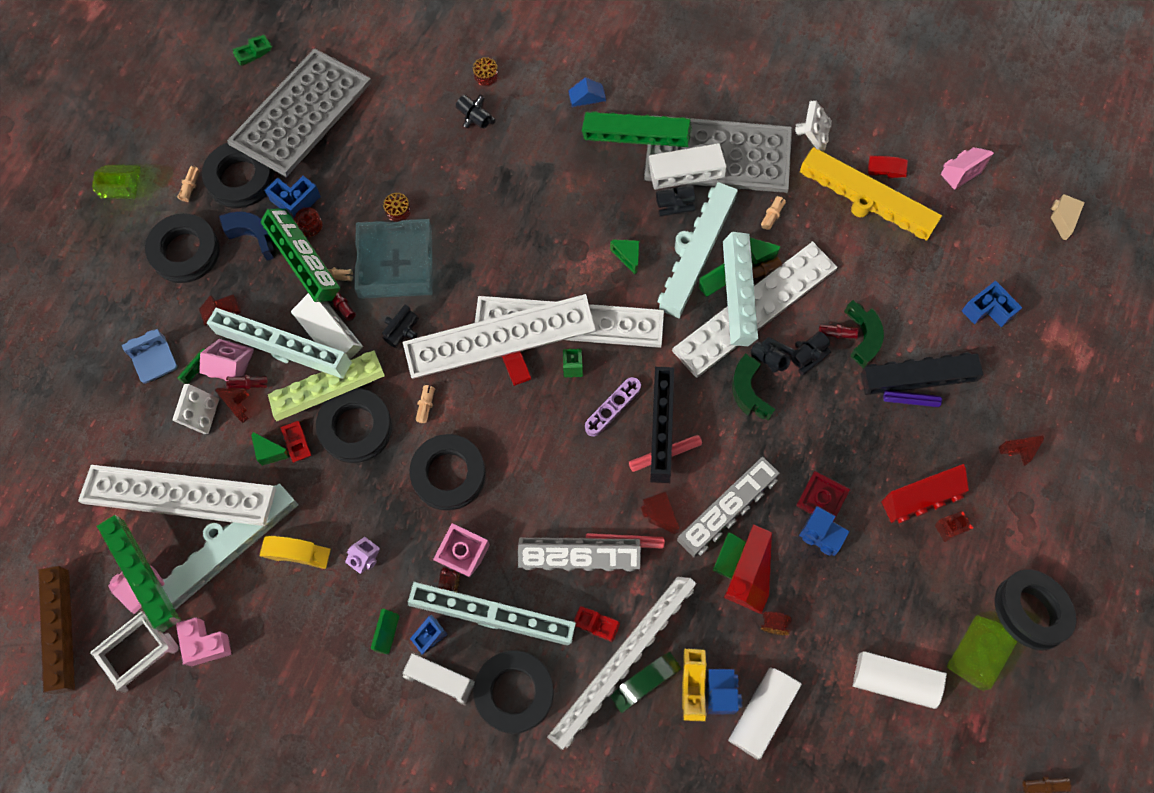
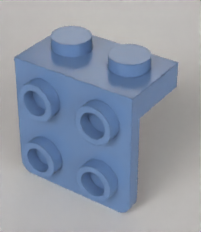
[122,329,177,383]

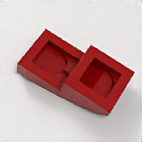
[868,156,908,178]
[501,351,531,386]
[280,420,312,463]
[574,606,620,642]

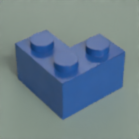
[265,176,321,221]
[962,281,1022,327]
[799,506,849,556]
[707,669,742,714]

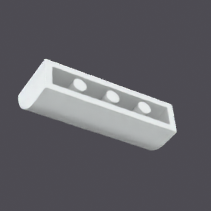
[649,143,726,189]
[291,293,363,359]
[853,651,946,709]
[728,668,801,759]

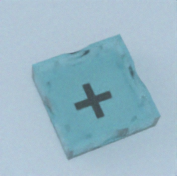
[355,219,433,299]

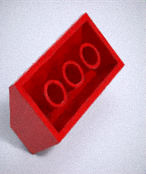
[881,464,969,524]

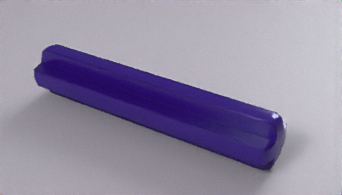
[883,390,942,407]

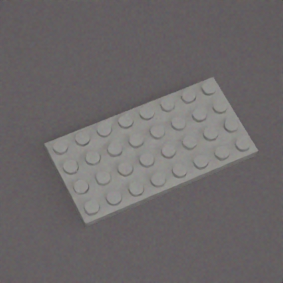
[227,49,371,177]
[644,115,792,193]

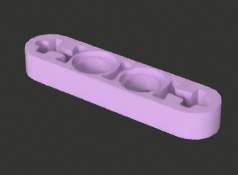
[585,377,641,437]

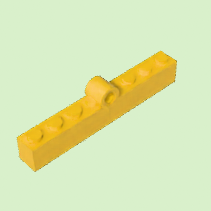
[800,147,942,240]

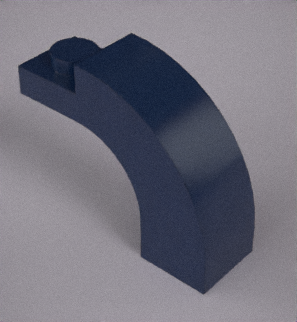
[219,212,274,260]

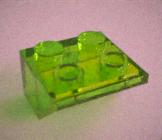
[92,165,141,199]

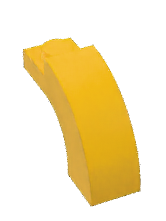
[259,536,331,569]
[682,649,706,721]

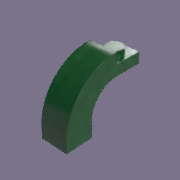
[844,300,884,369]
[732,353,775,421]
[610,651,682,713]

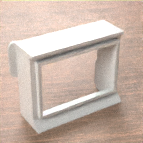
[90,611,179,693]
[402,654,475,705]

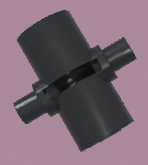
[455,95,496,129]
[656,185,695,217]
[382,304,419,348]
[790,331,831,375]
[751,337,797,372]

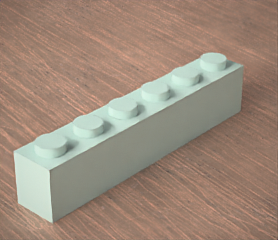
[723,232,758,347]

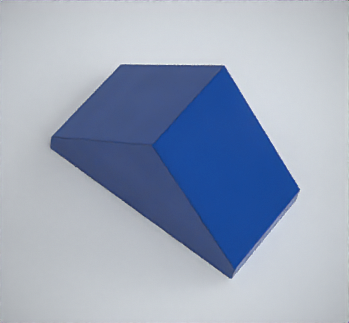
[569,77,606,107]
[410,615,448,655]

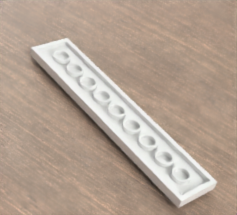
[672,242,837,378]
[403,294,596,379]
[475,296,664,347]
[78,465,276,526]
[547,577,696,750]

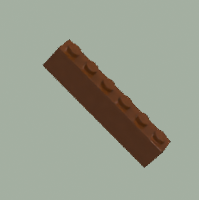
[38,566,75,695]

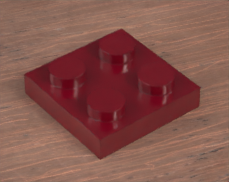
[796,471,850,522]

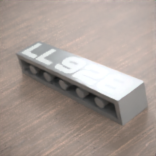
[677,456,779,557]
[518,538,640,571]

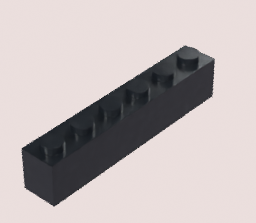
[861,352,984,395]
[650,367,674,483]

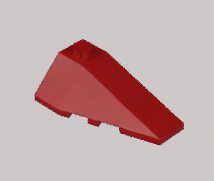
[724,525,772,614]

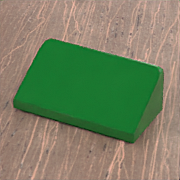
[699,263,726,297]
[177,348,205,384]
[713,532,746,579]
[371,608,399,654]

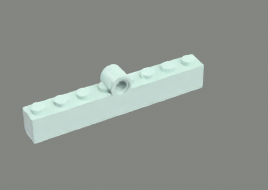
[658,182,738,318]
[207,308,352,379]
[162,483,298,610]
[408,582,575,645]

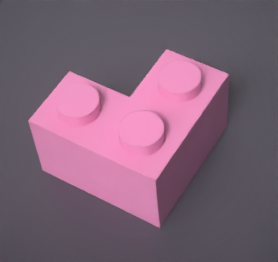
[176,618,232,666]

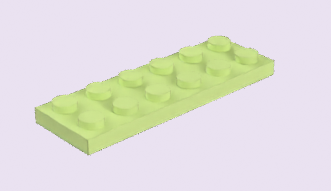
[268,351,385,422]

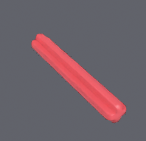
[629,435,702,472]
[586,533,664,549]

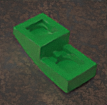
[233,35,272,66]

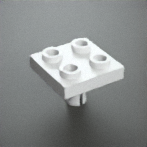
[795,101,831,151]
[172,384,220,434]

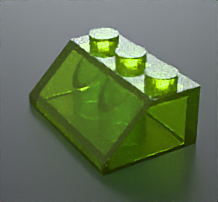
[947,615,1017,691]

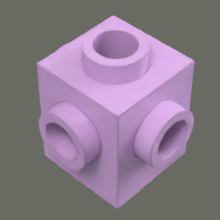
[345,537,380,574]

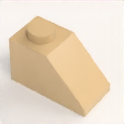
[1051,194,1085,240]

